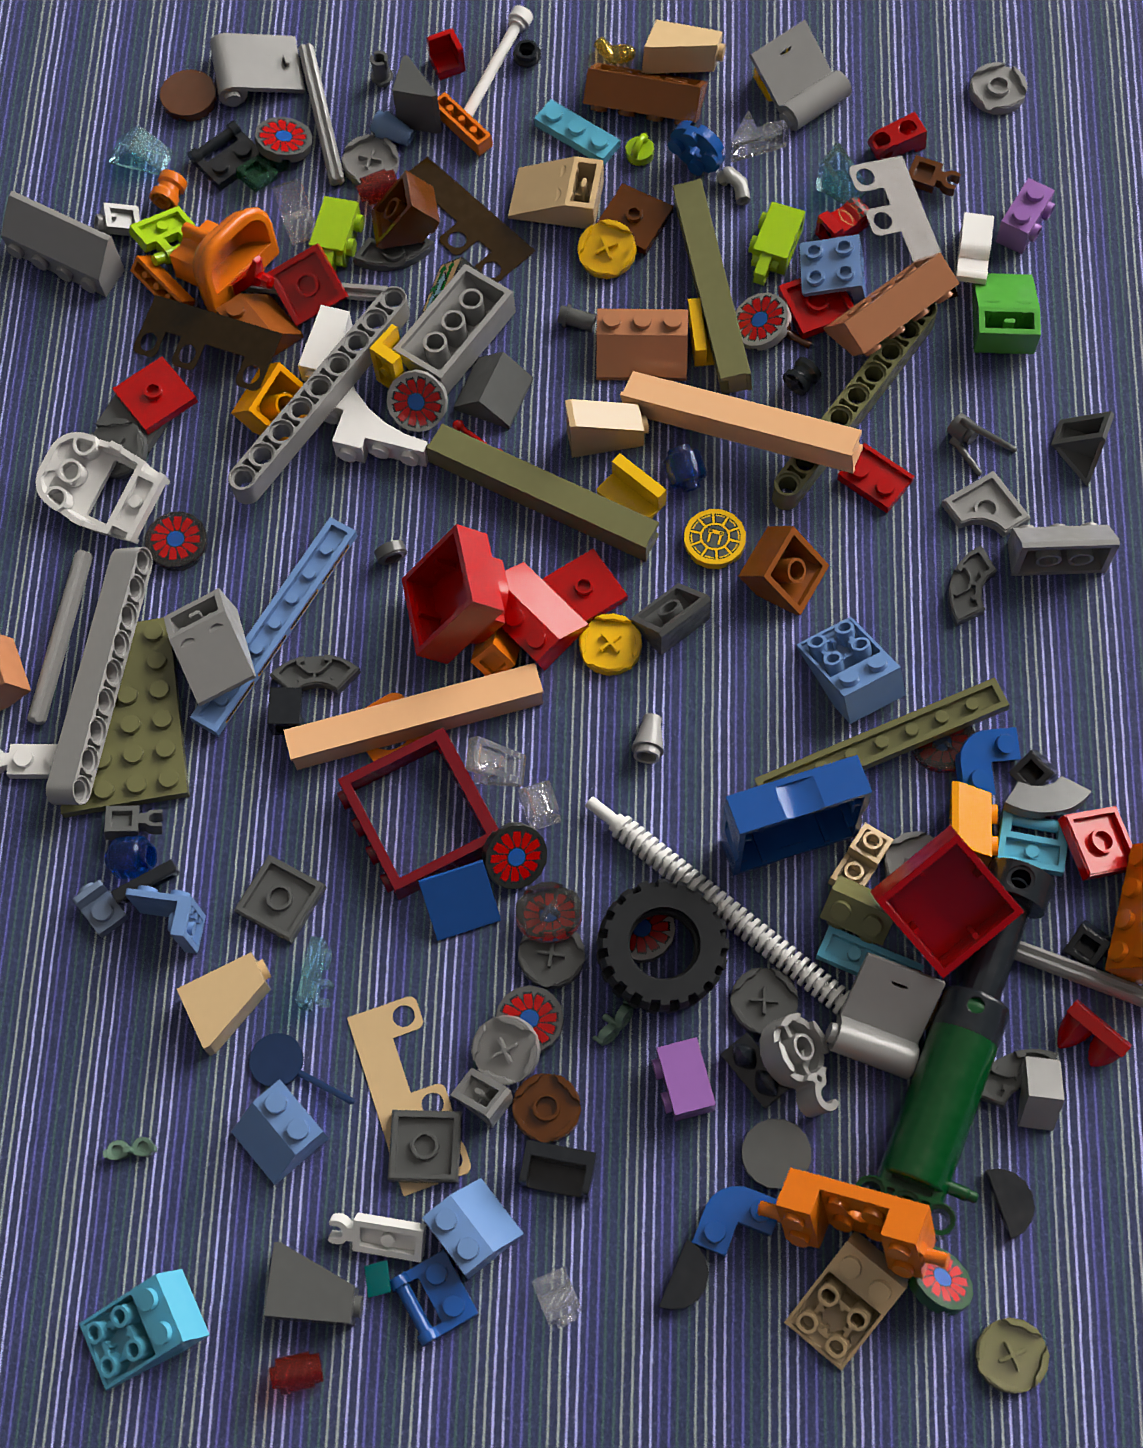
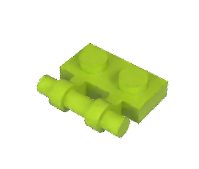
[129,206,195,266]

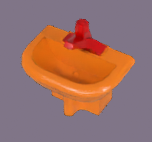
[169,207,280,313]

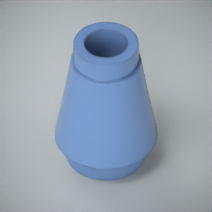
[370,110,415,147]

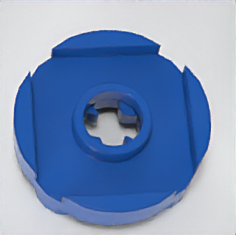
[667,120,725,176]

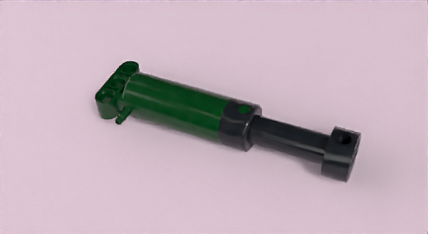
[855,857,1055,1241]

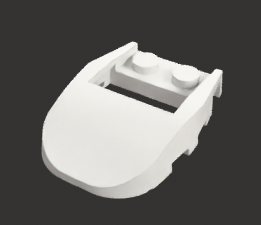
[36,432,170,544]

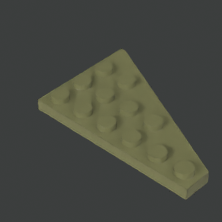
[60,618,190,818]

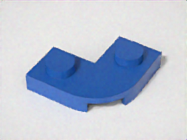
[955,727,1021,796]
[692,1186,778,1257]

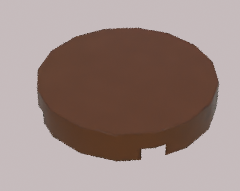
[160,70,217,122]
[512,1073,581,1143]

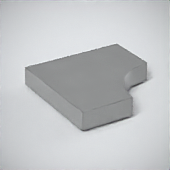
[941,471,1031,537]

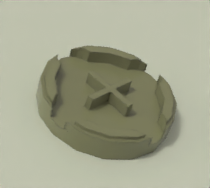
[974,1317,1049,1394]

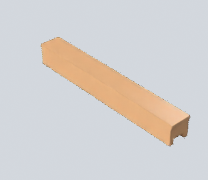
[620,371,863,473]
[283,663,544,770]

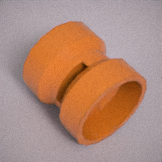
[149,169,188,210]

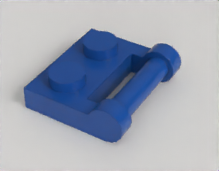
[390,1249,479,1347]

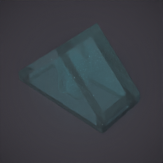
[109,126,173,175]
[816,143,868,204]

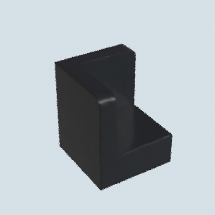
[267,687,305,735]

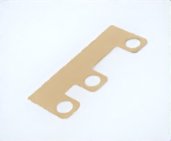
[347,996,471,1196]

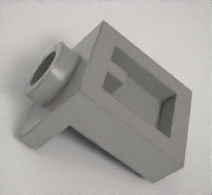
[94,202,140,236]

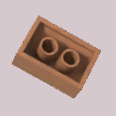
[596,309,688,381]

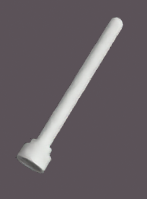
[464,5,533,117]

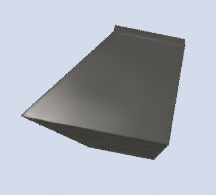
[1051,411,1115,487]

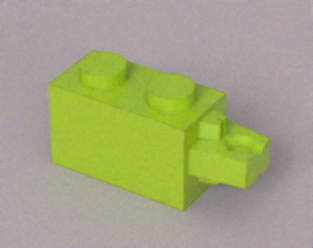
[309,196,364,271]
[748,201,806,286]

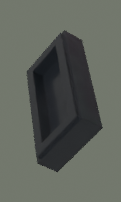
[111,859,180,905]

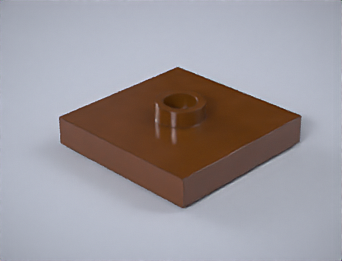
[597,183,674,255]

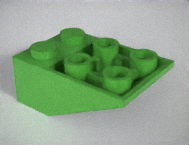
[972,273,1041,354]

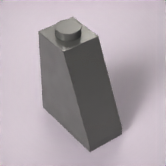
[264,1242,364,1327]

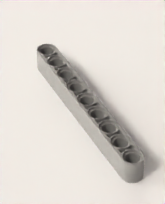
[228,286,410,504]
[46,547,153,805]

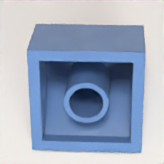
[231,1079,329,1185]
[422,1178,524,1280]

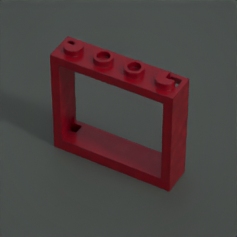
[337,727,499,900]

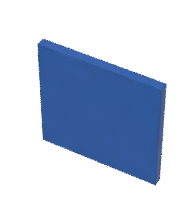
[418,860,501,941]

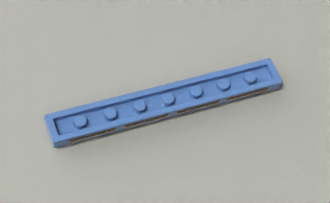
[190,517,358,737]

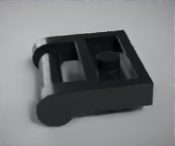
[187,120,265,191]

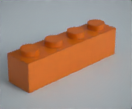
[438,92,493,156]
[130,255,195,306]

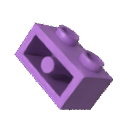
[996,178,1055,254]
[651,1037,716,1122]

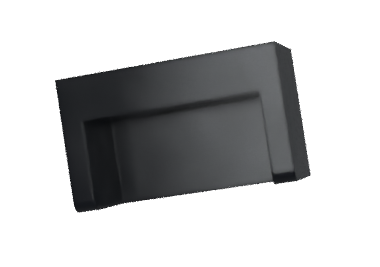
[519,1139,597,1200]

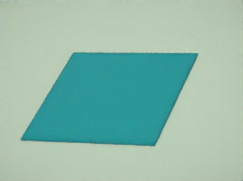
[364,1260,391,1298]

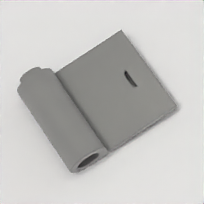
[749,20,852,131]
[210,33,305,107]
[824,952,946,1080]

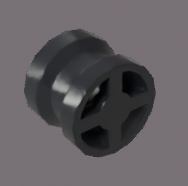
[783,357,822,396]

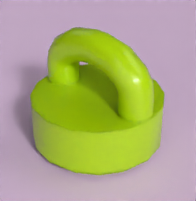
[625,133,654,166]

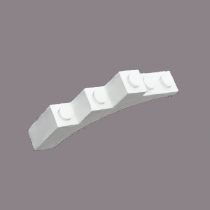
[298,305,428,467]

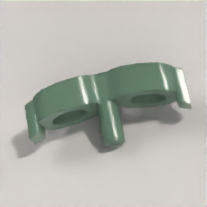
[593,1000,634,1046]
[103,1137,157,1161]

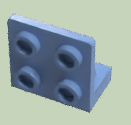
[800,234,866,305]
[125,885,206,954]

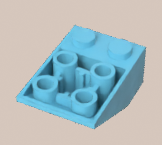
[79,1269,210,1390]

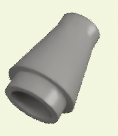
[631,713,664,764]

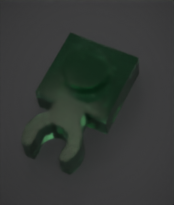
[236,155,289,193]

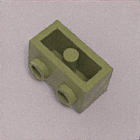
[820,875,893,946]

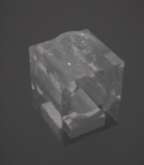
[518,780,561,830]
[531,1267,582,1328]

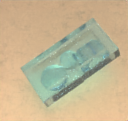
[295,936,334,1012]

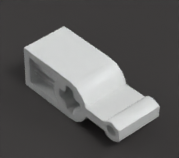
[956,212,994,285]

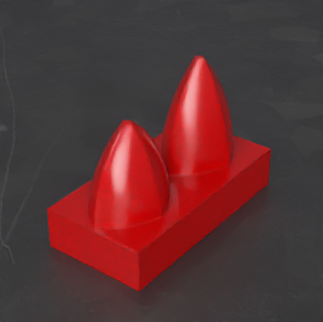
[1057,999,1132,1067]

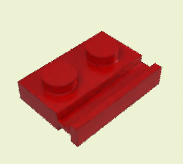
[837,443,915,513]

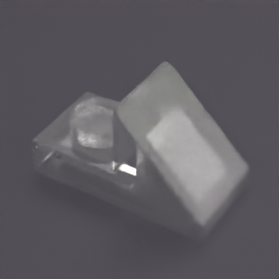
[730,111,788,163]
[272,178,315,246]
[466,736,526,787]

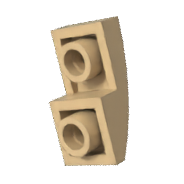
[828,822,894,887]

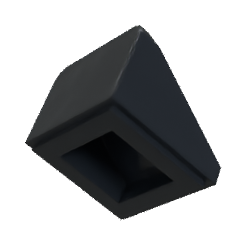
[1008,749,1059,786]
[1063,920,1111,968]

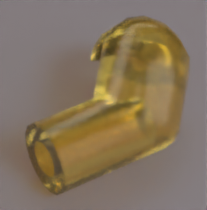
[594,37,636,65]

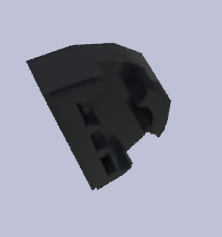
[985,1168,1035,1240]
[659,1239,709,1311]

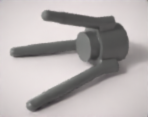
[947,413,1017,476]

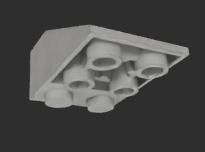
[163,588,256,706]

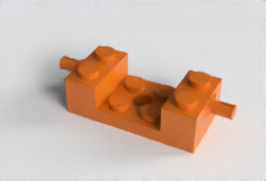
[757,1167,950,1279]

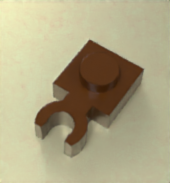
[909,155,961,196]

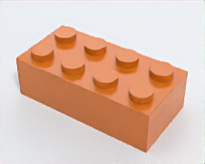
[1105,843,1143,985]

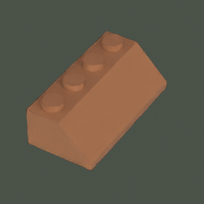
[823,253,960,357]

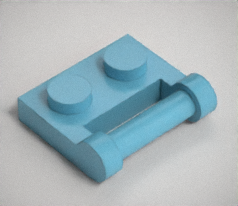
[996,808,1068,877]

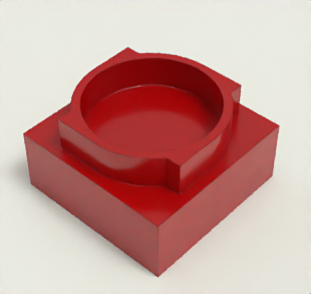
[402,524,508,664]
[870,825,1024,978]

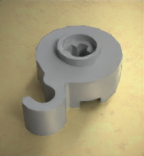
[760,1013,839,1118]

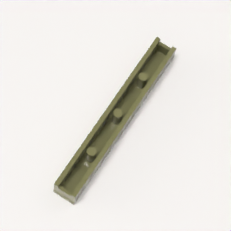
[673,178,752,394]
[426,424,659,562]

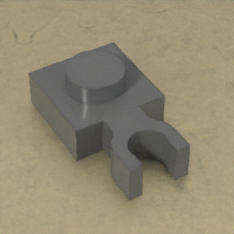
[104,806,163,840]

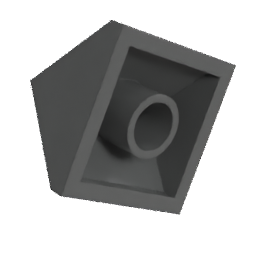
[392,55,442,134]
[454,351,533,429]
[630,583,711,655]

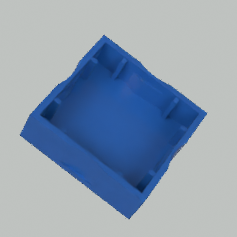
[720,755,872,876]

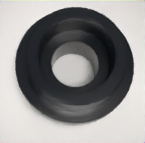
[513,40,541,68]

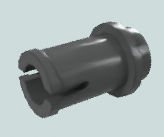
[370,51,393,87]
[557,304,597,333]

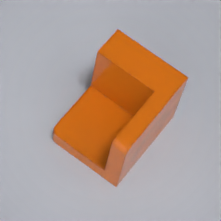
[470,627,520,676]

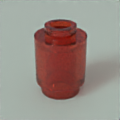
[356,169,397,206]
[269,1351,324,1396]

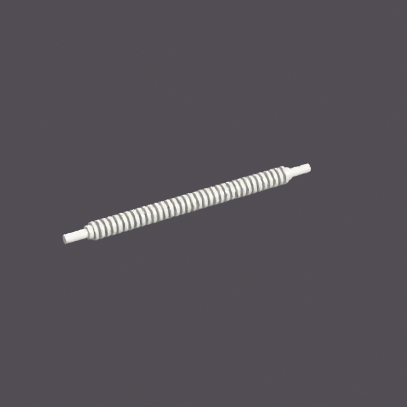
[585,796,850,1014]

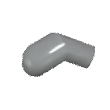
[717,166,751,205]

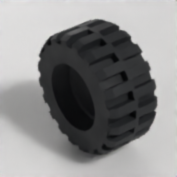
[596,879,729,1014]

